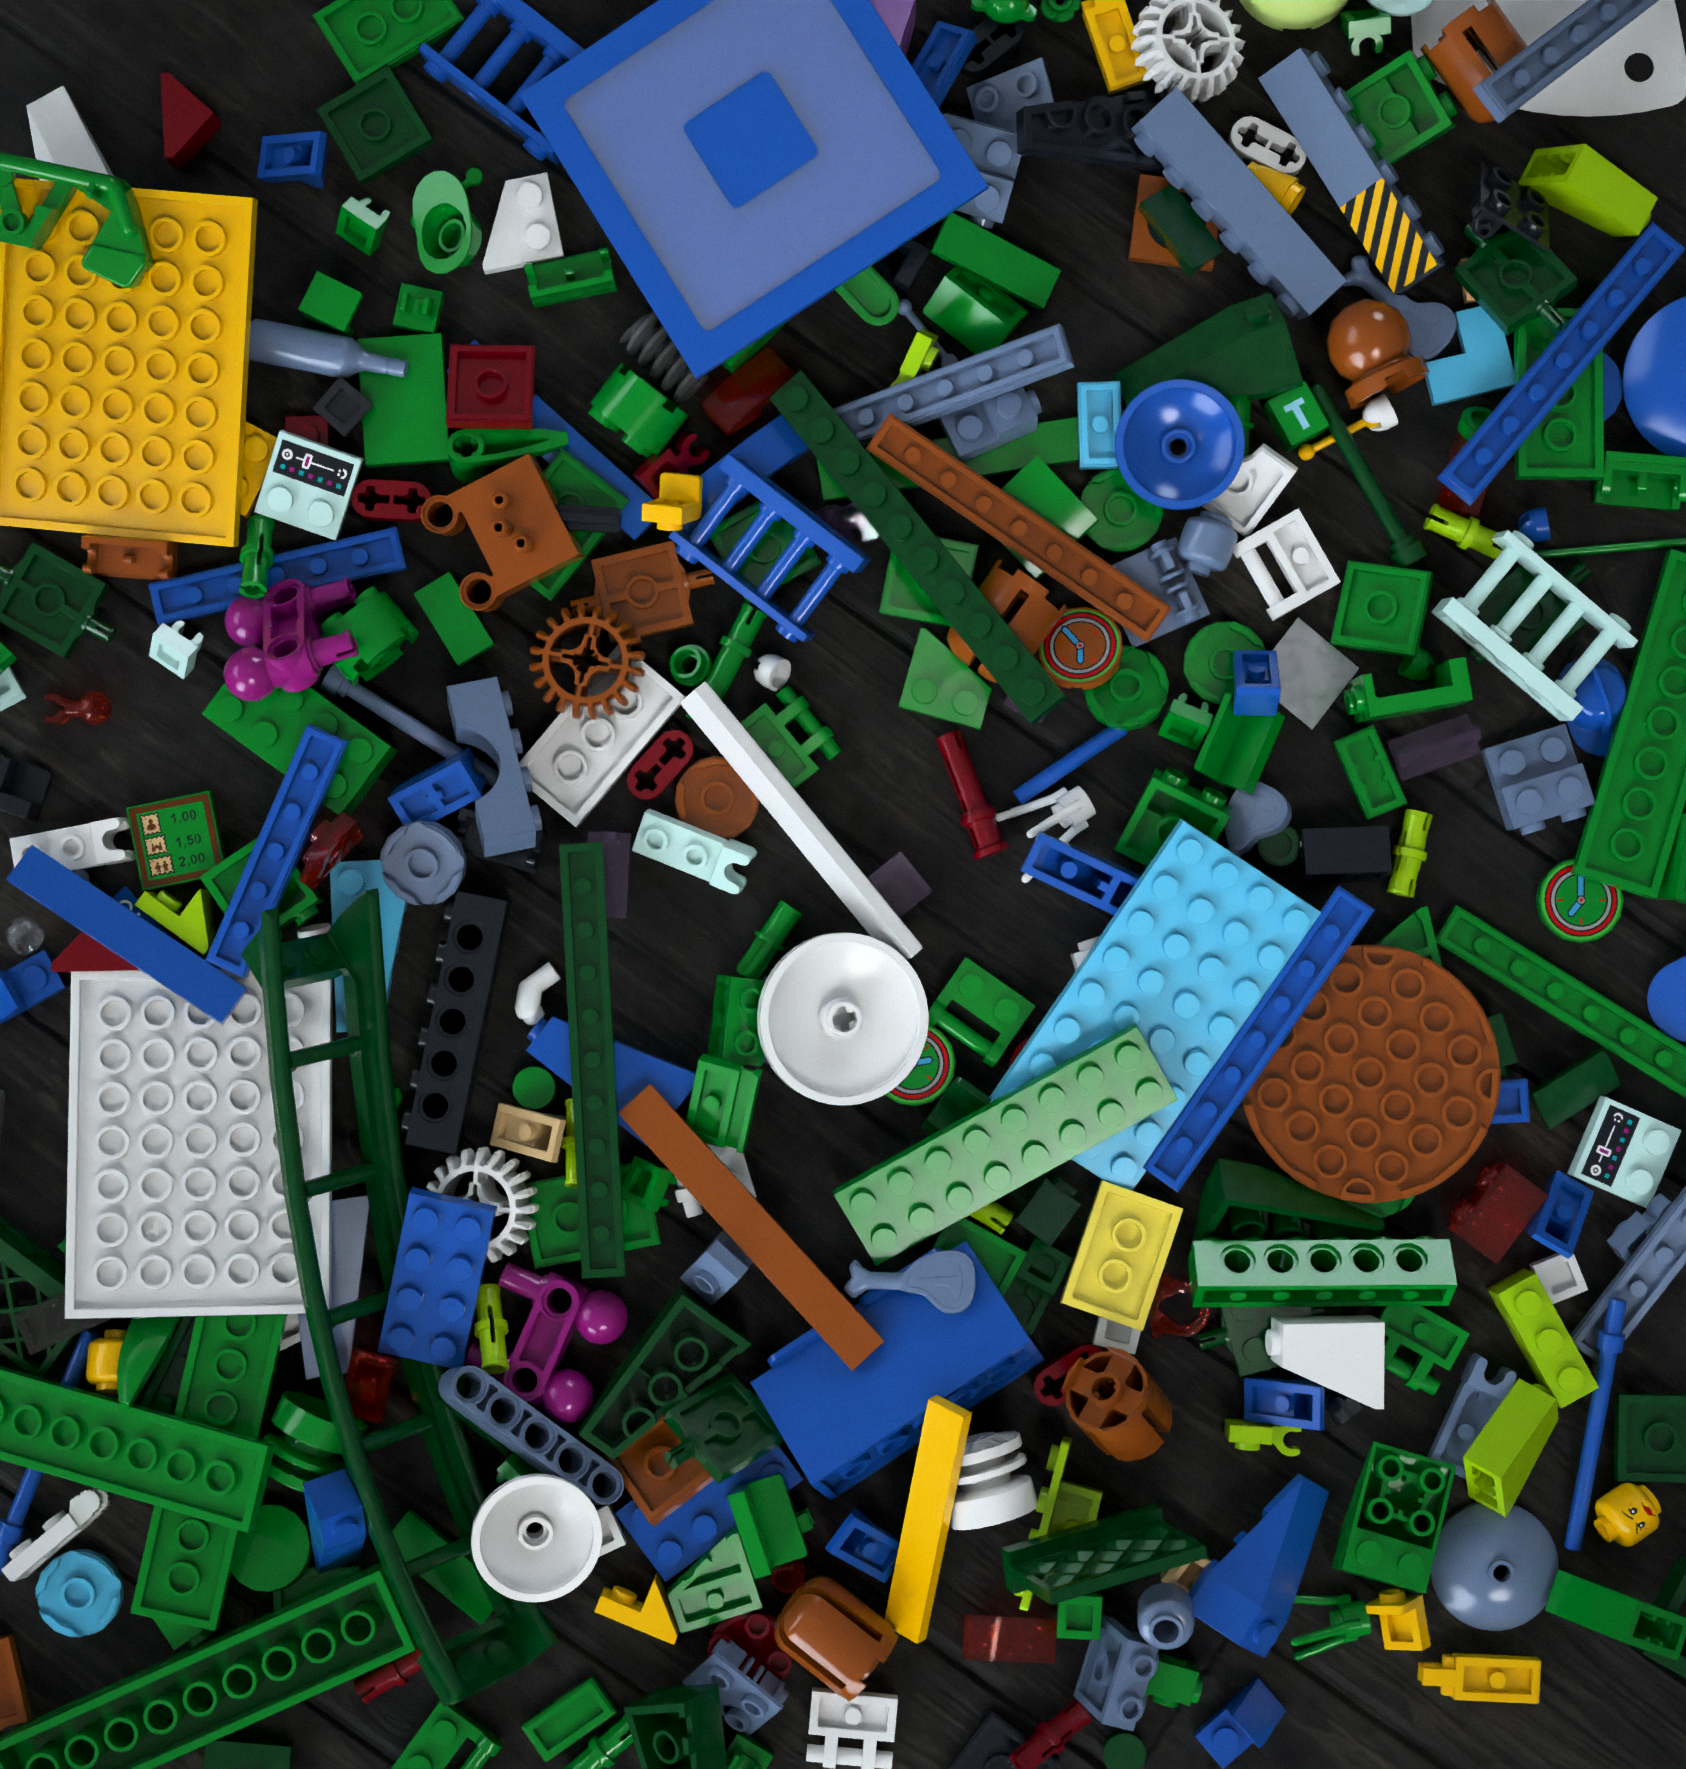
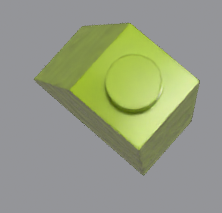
[1518,144,1658,237]
[1463,1378,1559,1518]

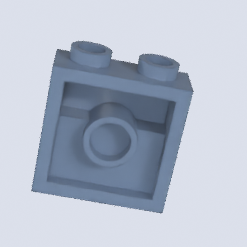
[944,113,1022,228]
[937,386,1042,462]
[1481,724,1595,835]
[1073,1615,1159,1731]

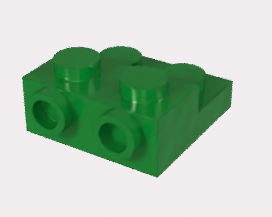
[1346,50,1458,165]
[1114,767,1232,867]
[200,837,324,939]

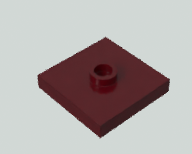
[446,344,537,429]

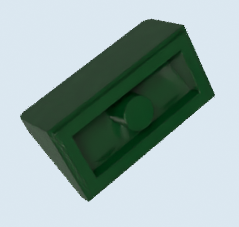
[1138,184,1223,277]
[1528,1049,1621,1130]

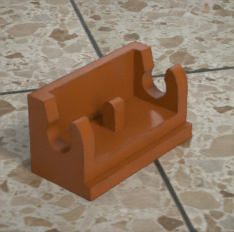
[81,534,178,580]

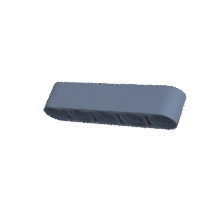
[438,1366,624,1505]

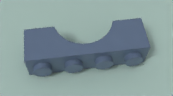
[447,677,542,857]

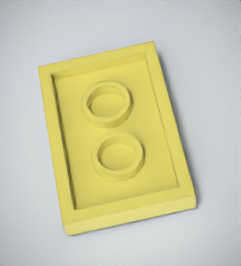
[1060,1180,1183,1331]

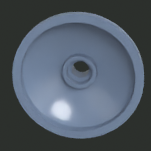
[1430,1502,1558,1631]

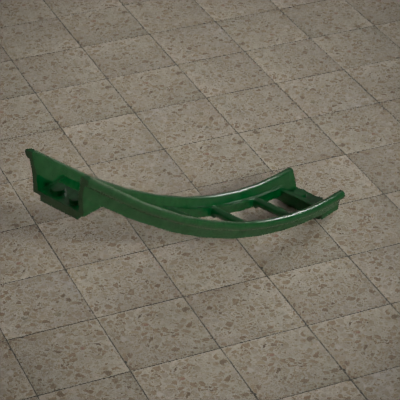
[241,888,559,1707]

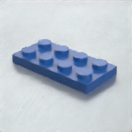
[377,1187,497,1368]
[615,1445,804,1582]

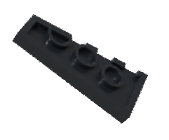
[1016,89,1168,172]

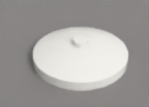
[757,933,929,1105]

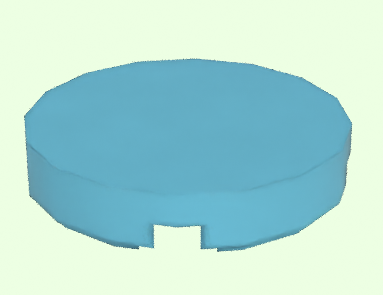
[35,1549,124,1637]

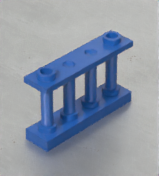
[419,0,584,165]
[669,454,872,643]

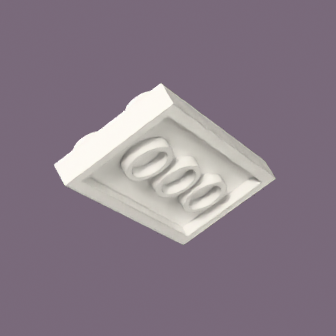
[519,644,686,828]

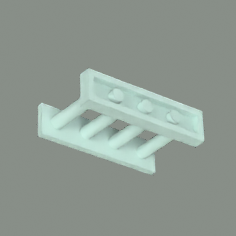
[1431,530,1638,721]

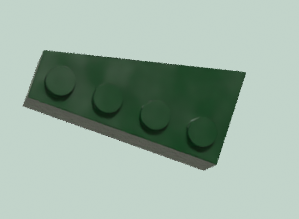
[577,1285,752,1460]
[624,1683,728,1769]

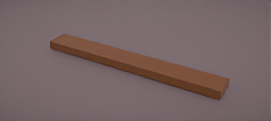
[866,413,1172,643]
[618,1084,884,1371]

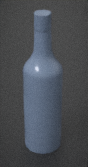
[249,318,409,378]

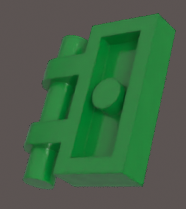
[740,685,842,790]
[1376,1306,1470,1396]

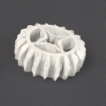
[1130,0,1246,103]
[426,1147,540,1262]

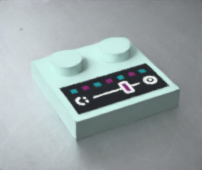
[254,430,363,541]
[1567,1096,1682,1208]

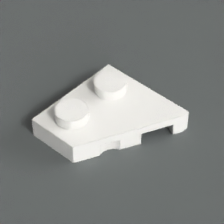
[482,172,565,275]

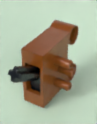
[420,454,622,612]

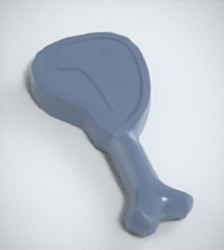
[1342,255,1457,362]
[1224,782,1292,857]
[844,1250,976,1314]

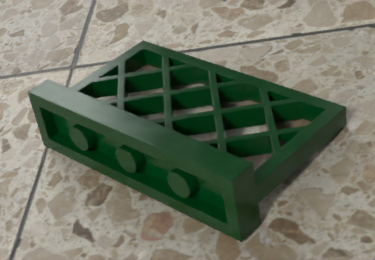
[0,1217,86,1378]
[1001,1503,1208,1605]

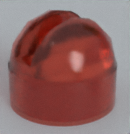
[771,1559,806,1593]

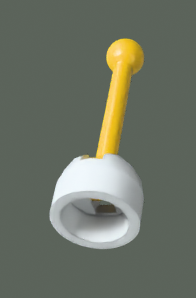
[1298,394,1398,461]

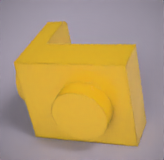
[642,472,703,531]
[1365,1588,1431,1651]

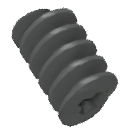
[619,311,709,405]

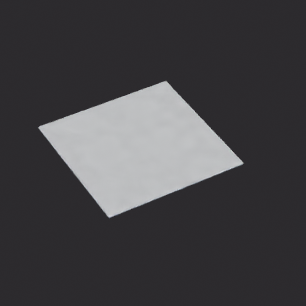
[1273,617,1359,730]

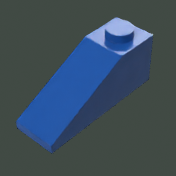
[1020,831,1141,915]
[303,1468,366,1574]

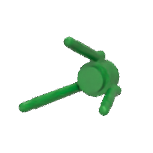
[1290,1593,1371,1661]

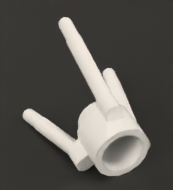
[995,786,1096,883]

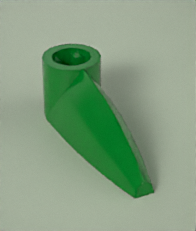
[446,428,569,483]
[117,1316,183,1409]

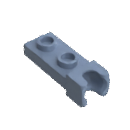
[1427,1353,1517,1479]

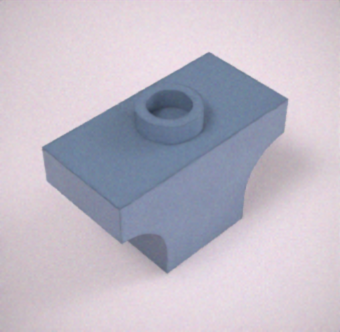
[680,1229,753,1306]

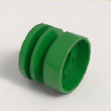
[262,1391,367,1492]

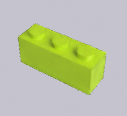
[1487,1268,1599,1409]

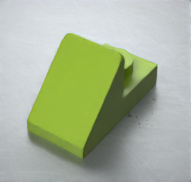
[135,889,216,956]

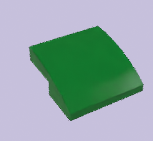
[1001,455,1099,580]

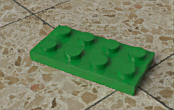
[1514,308,1604,481]

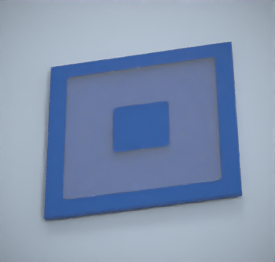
[519,0,989,380]

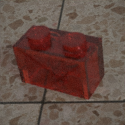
[1447,1162,1549,1264]

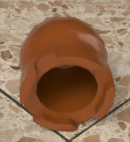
[1326,299,1430,410]

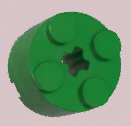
[588,362,689,459]
[320,586,419,687]

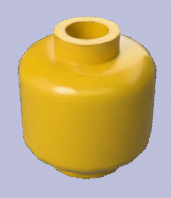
[86,1329,127,1394]

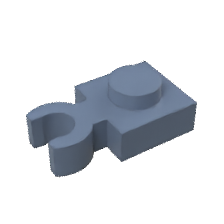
[1607,1193,1672,1263]

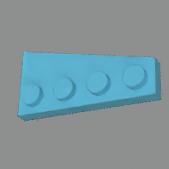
[329,860,408,1033]

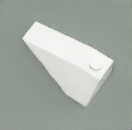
[26,86,114,181]

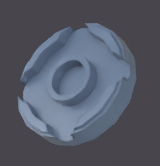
[380,820,467,906]

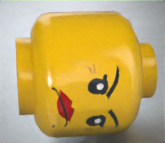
[1594,1482,1661,1547]

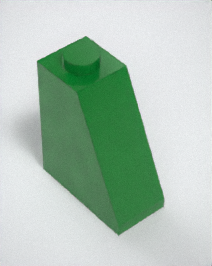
[1545,1569,1686,1661]

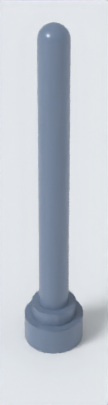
[320,664,499,787]

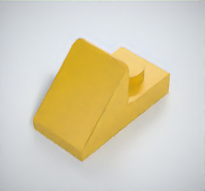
[594,1572,679,1645]

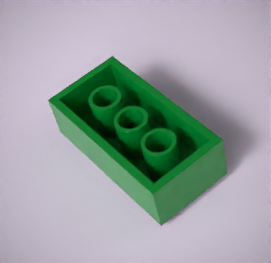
[202,645,399,818]

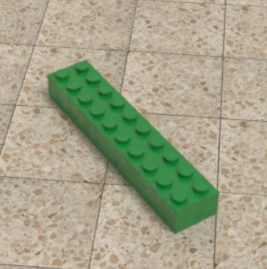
[0,1563,418,1769]

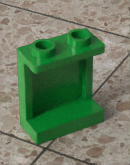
[1344,657,1473,724]

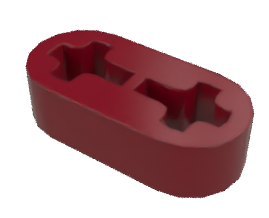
[351,479,432,523]
[627,730,695,801]
[1033,1342,1104,1406]

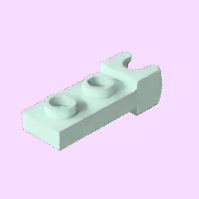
[631,808,757,894]

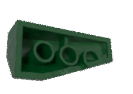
[1113,293,1303,408]
[1193,1158,1385,1241]

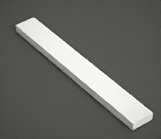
[680,682,923,960]

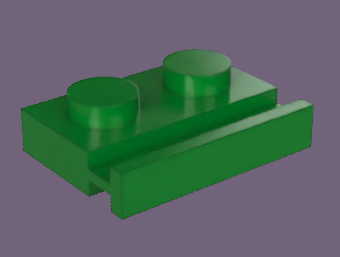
[686,1054,763,1153]

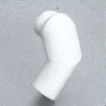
[515,962,561,1025]

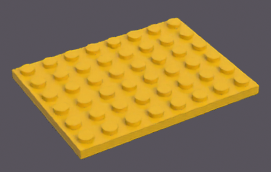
[0,178,258,547]

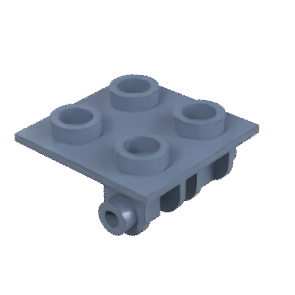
[966,57,1055,156]
[1112,537,1210,647]
[682,1638,789,1737]

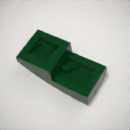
[1003,1238,1073,1337]

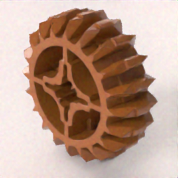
[529,603,646,720]

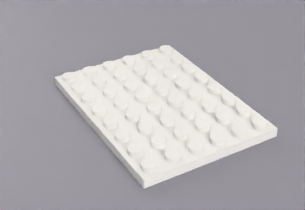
[65,969,333,1319]

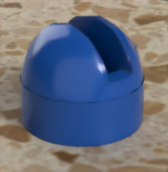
[1517,506,1551,542]

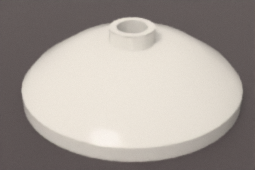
[471,1474,602,1602]

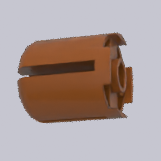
[1420,0,1527,123]
[947,560,1067,683]
[1063,1347,1172,1462]
[774,1575,899,1702]

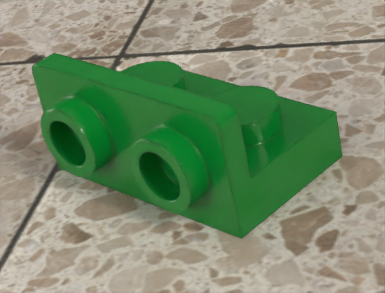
[707,975,765,1066]

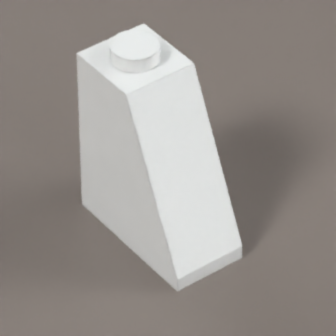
[1265,1315,1385,1409]

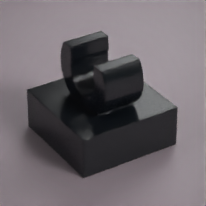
[313,376,374,438]

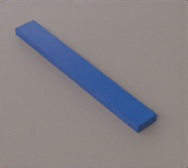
[1437,222,1685,506]
[1142,885,1375,1193]

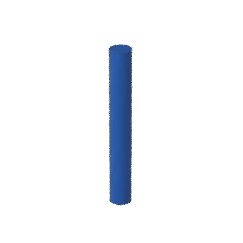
[1013,727,1127,805]

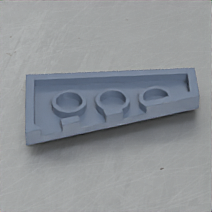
[298,1195,370,1379]

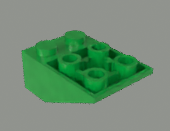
[1331,1441,1456,1594]

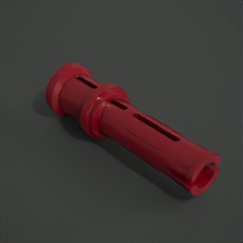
[935,730,1010,861]

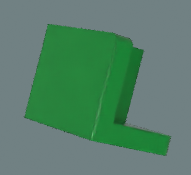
[298,271,363,338]

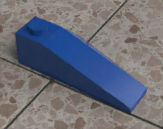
[1188,1473,1330,1658]

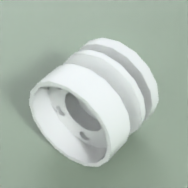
[950,1431,1038,1530]

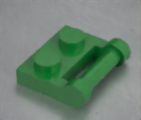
[928,957,1035,1068]
[391,1701,503,1769]

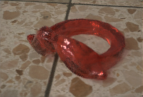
[1149,1273,1210,1339]

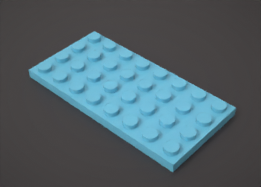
[990,819,1321,1191]

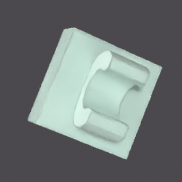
[149,620,203,679]

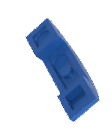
[682,414,810,535]

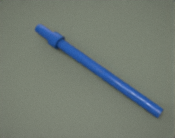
[1564,1297,1627,1551]
[0,1328,99,1575]

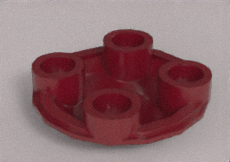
[708,1610,792,1684]

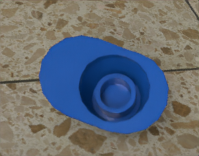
[1558,658,1627,756]

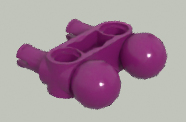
[223,577,359,701]
[464,1263,628,1424]

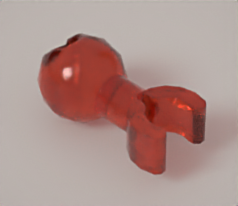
[44,691,112,725]

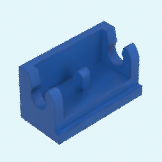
[387,747,486,824]

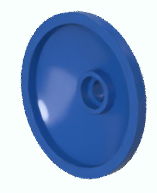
[1114,379,1245,510]

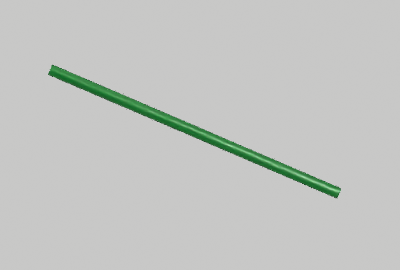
[1534,537,1686,559]

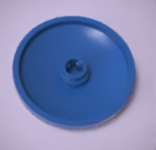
[1623,296,1686,457]

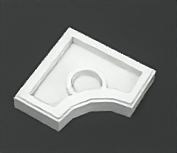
[1202,443,1298,538]

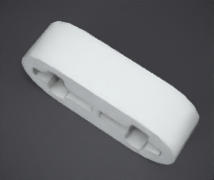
[1228,116,1307,176]

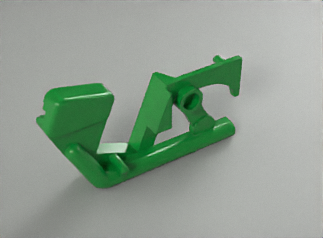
[0,152,153,289]

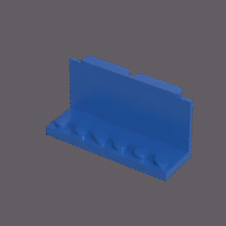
[750,1241,1045,1501]

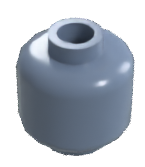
[1176,511,1238,577]
[1137,1583,1195,1650]

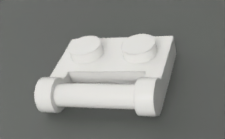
[1233,508,1341,621]

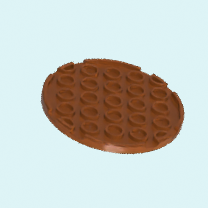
[1242,945,1501,1203]

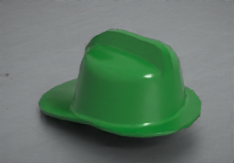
[413,171,483,274]

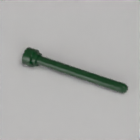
[1309,383,1428,568]

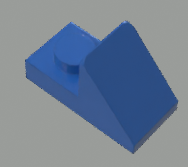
[257,131,329,189]
[1233,650,1281,716]
[0,949,69,1025]
[1522,1170,1594,1259]
[1244,1375,1325,1431]
[825,1507,900,1583]
[1193,1676,1287,1769]

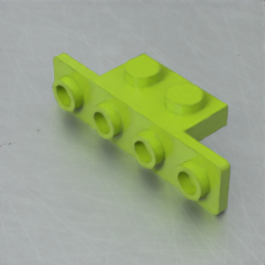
[1014,1436,1103,1611]

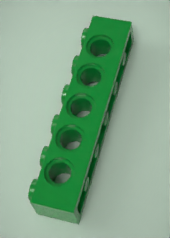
[1187,1236,1458,1307]

